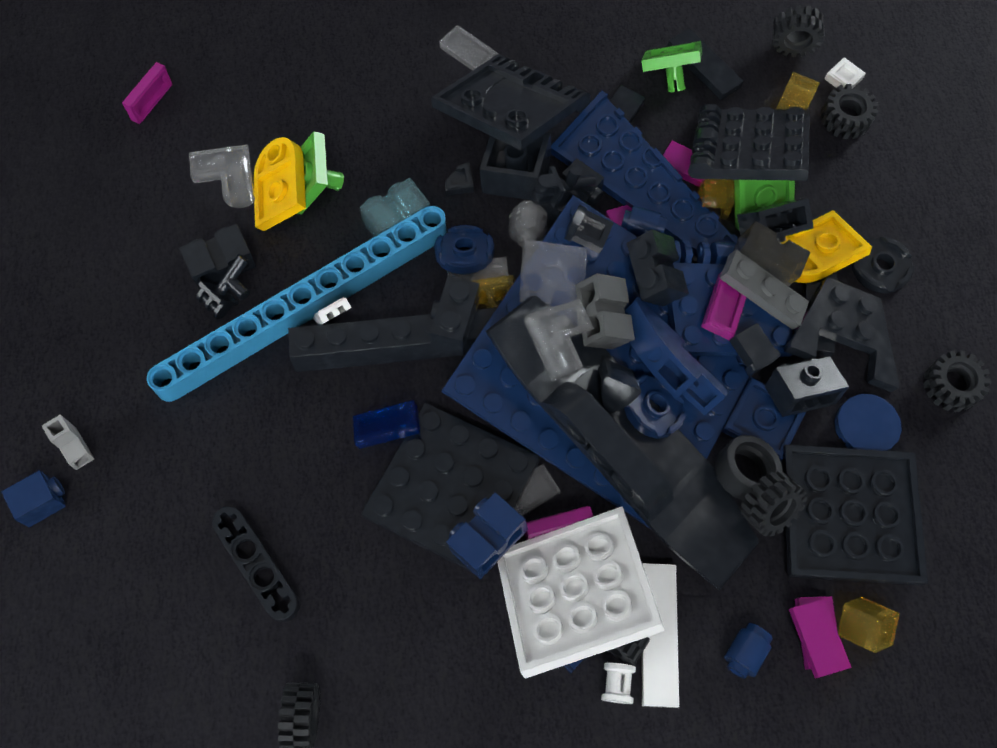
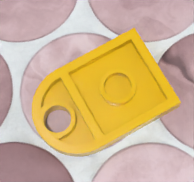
[254,137,306,231]
[776,210,872,283]

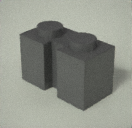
[575,273,635,349]

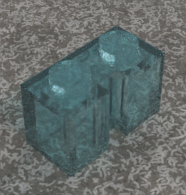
[360,178,430,237]

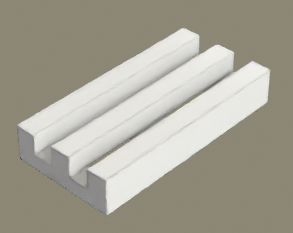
[313,297,352,325]

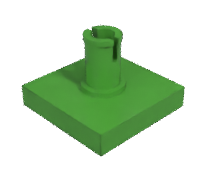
[641,41,702,92]
[297,131,344,215]
[734,180,795,231]

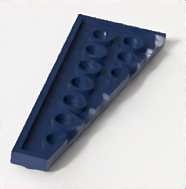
[551,91,754,261]

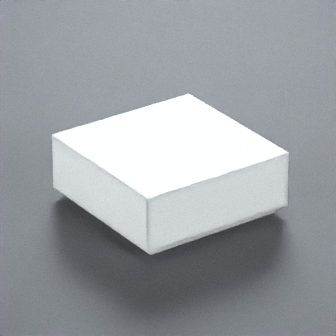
[825,58,866,88]

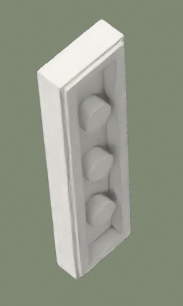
[641,563,679,708]

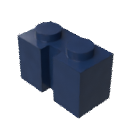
[446,492,528,579]

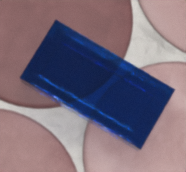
[353,400,420,449]

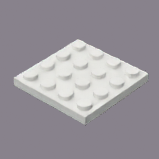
[497,506,665,679]

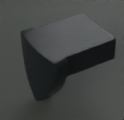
[564,205,614,253]
[729,323,781,377]
[598,358,641,414]

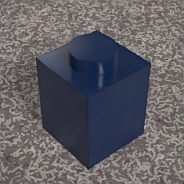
[1,470,66,527]

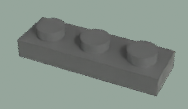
[720,250,809,330]

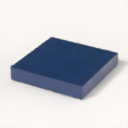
[722,377,806,462]

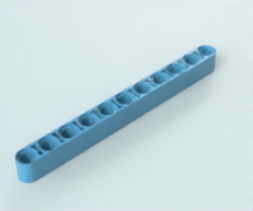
[147,206,446,402]

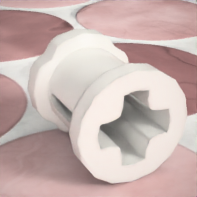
[601,663,636,704]

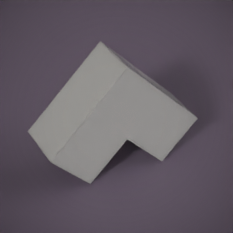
[42,414,95,470]

